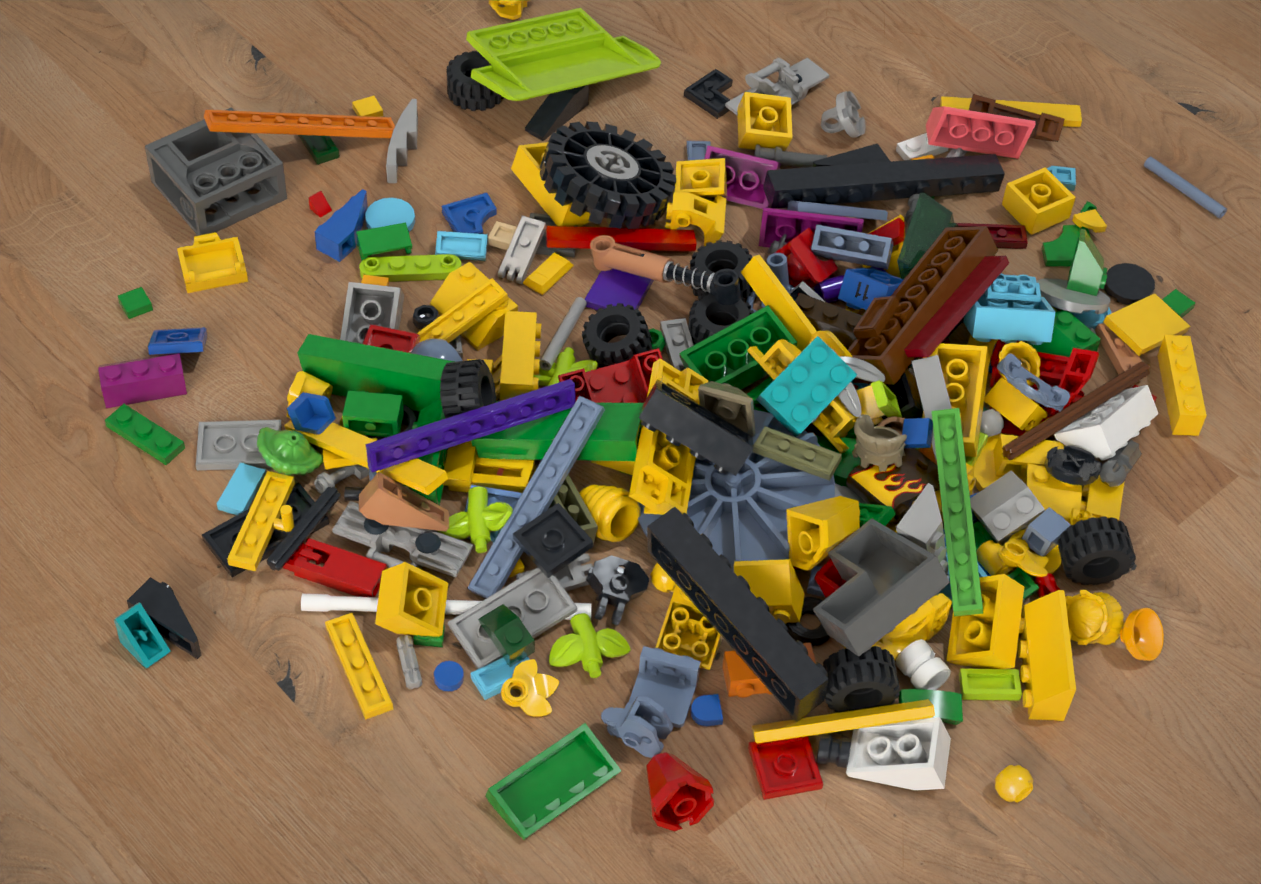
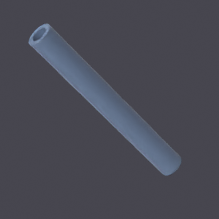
[1144,156,1227,219]

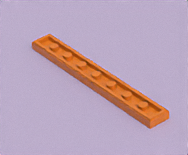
[204,110,395,138]

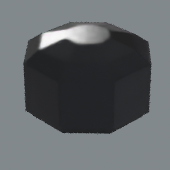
[413,305,439,329]

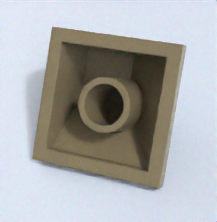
[698,381,755,437]

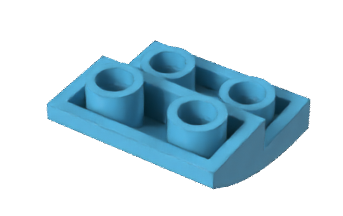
[984,273,1041,302]

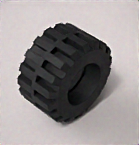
[446,50,504,111]
[690,240,753,300]
[688,293,754,345]
[582,303,652,369]
[440,359,496,418]
[1058,517,1136,585]
[823,646,900,713]

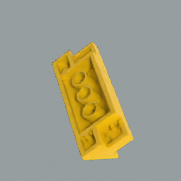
[629,359,708,515]

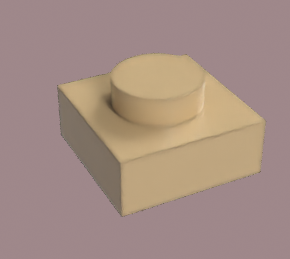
[488,221,517,250]

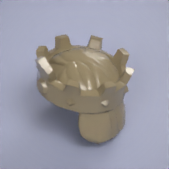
[852,414,907,472]

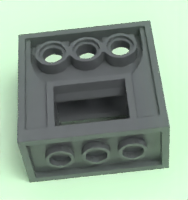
[145,107,287,235]

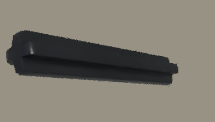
[267,487,341,571]

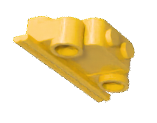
[747,339,857,454]

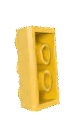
[430,262,518,351]
[946,574,1024,669]

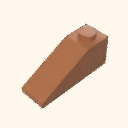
[359,472,449,532]

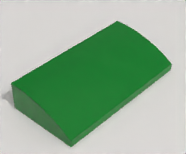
[485,723,622,840]

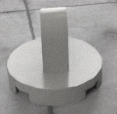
[821,91,866,138]

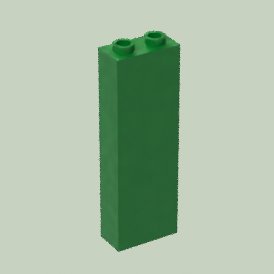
[297,334,455,411]
[471,402,644,461]

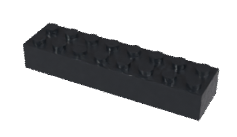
[647,507,829,722]

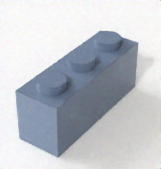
[811,225,893,269]

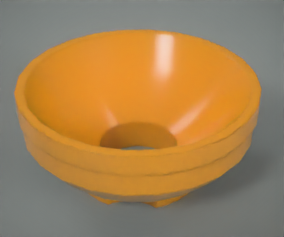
[1120,608,1164,661]

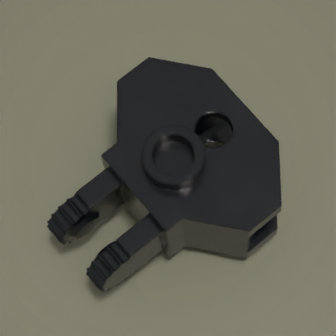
[586,555,649,626]

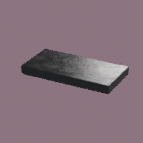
[202,482,329,577]

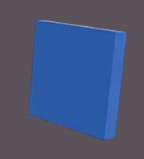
[148,327,207,355]

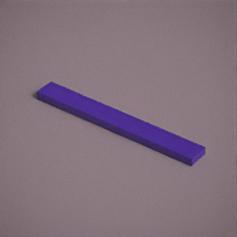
[366,379,576,473]

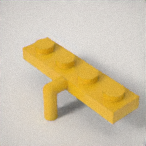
[227,471,295,571]

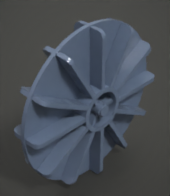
[638,410,835,572]

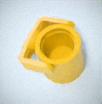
[287,371,333,418]

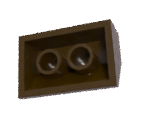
[795,293,863,350]

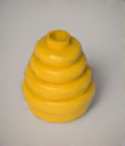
[579,485,641,542]

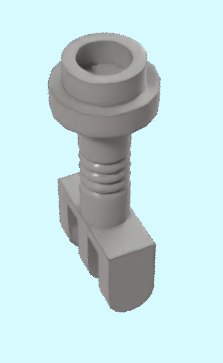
[314,464,369,494]

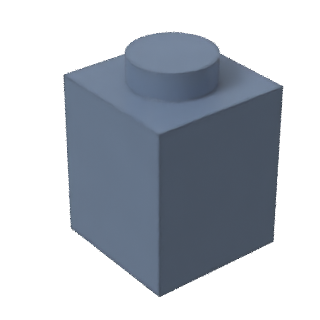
[1022,507,1071,557]

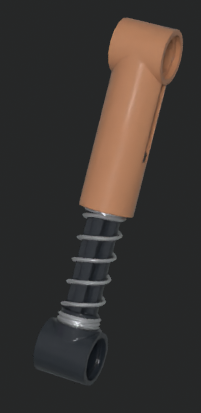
[590,235,741,305]

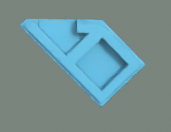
[1047,166,1076,191]

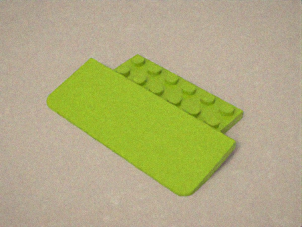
[466,8,661,101]

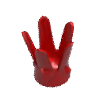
[1034,573,1066,598]

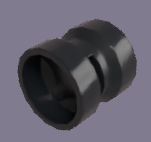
[817,734,851,768]

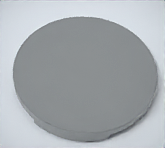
[1036,278,1110,314]

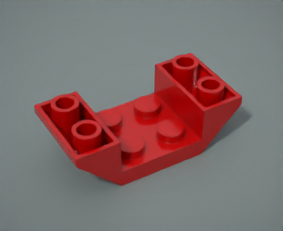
[558,348,663,403]

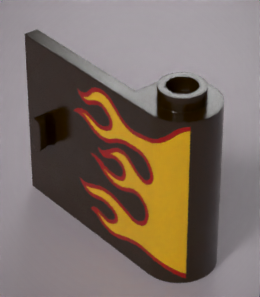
[846,448,940,525]

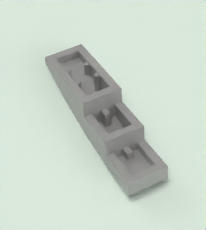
[386,99,418,183]

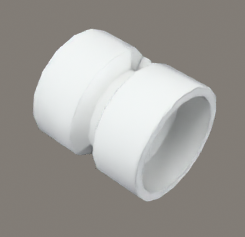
[895,639,951,690]

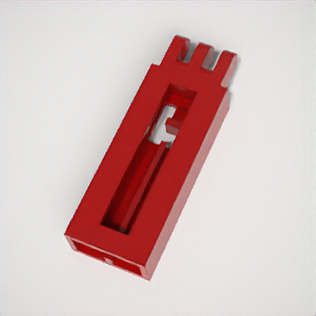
[283,538,387,597]

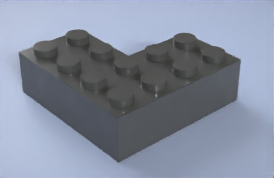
[813,519,950,656]

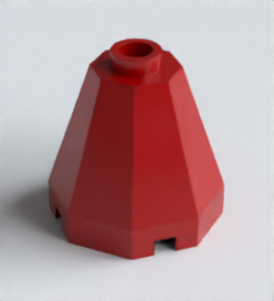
[646,752,714,832]

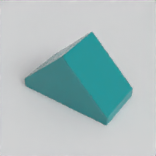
[114,602,171,668]

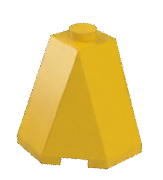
[786,496,860,570]

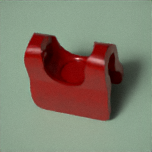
[774,227,838,288]

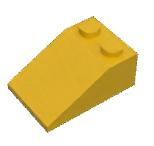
[1022,464,1082,530]

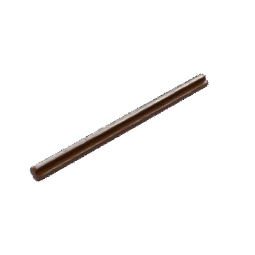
[1002,361,1150,460]

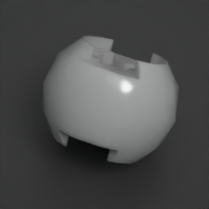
[980,409,1004,437]

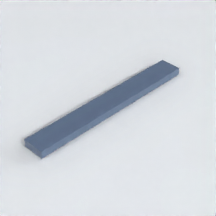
[468,396,605,599]

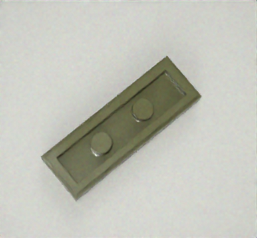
[753,426,841,481]

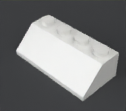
[1054,385,1159,460]

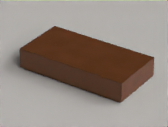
[853,296,900,339]

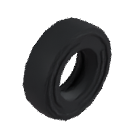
[785,597,830,646]

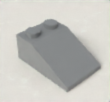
[340,282,404,344]

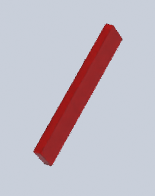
[545,226,697,251]

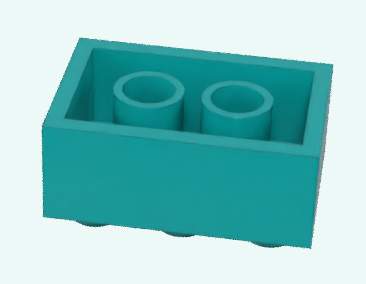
[756,336,858,437]

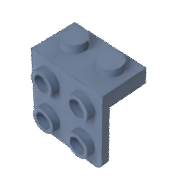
[628,646,701,728]

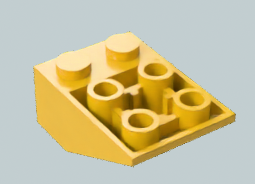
[655,584,723,670]

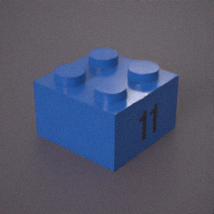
[838,267,903,310]

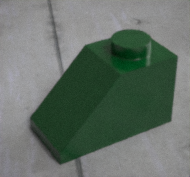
[478,604,535,667]

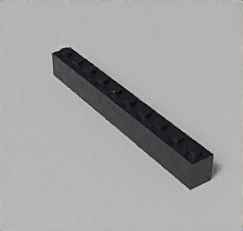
[763,154,1005,209]

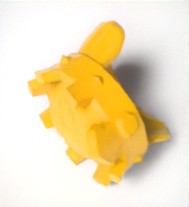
[1065,590,1124,645]

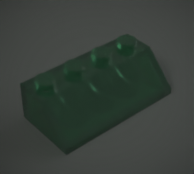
[897,193,958,280]

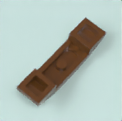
[969,94,1065,142]

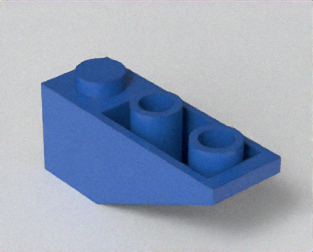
[314,189,368,262]

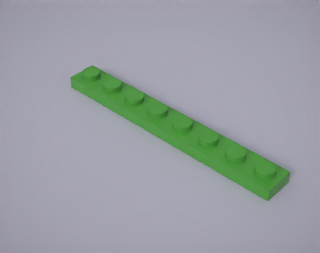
[932,408,983,617]

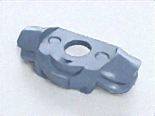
[997,354,1070,412]

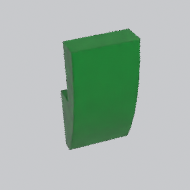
[898,689,963,725]

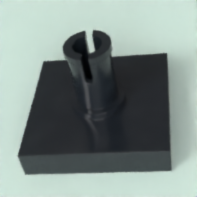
[513,503,594,578]

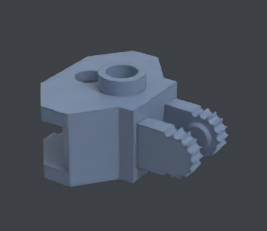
[600,696,673,758]

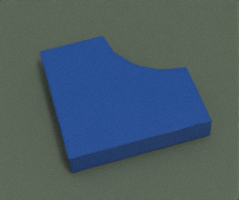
[441,193,497,234]

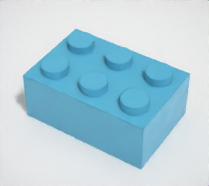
[963,294,1055,345]

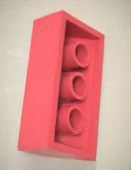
[926,106,1036,159]

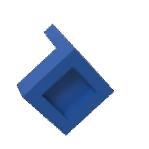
[286,392,336,435]

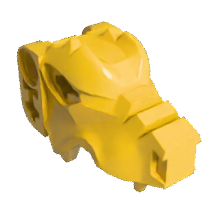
[842,593,952,661]

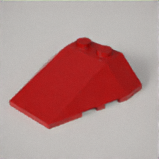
[990,339,1100,436]

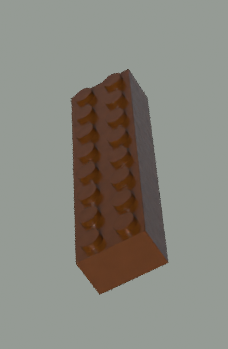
[848,226,998,385]

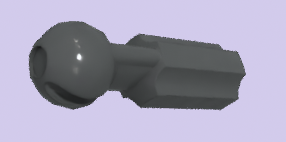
[1099,440,1142,487]

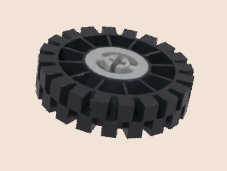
[540,121,676,229]

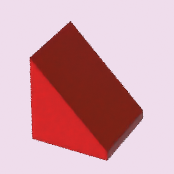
[308,191,332,218]

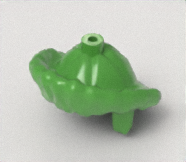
[257,427,323,476]

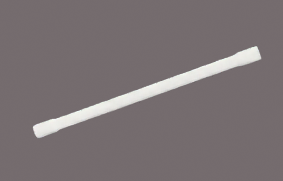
[301,593,591,620]

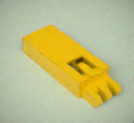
[448,455,536,493]

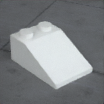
[846,717,951,790]

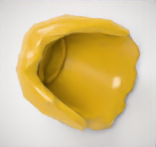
[998,341,1040,386]

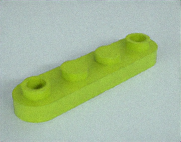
[359,254,461,282]

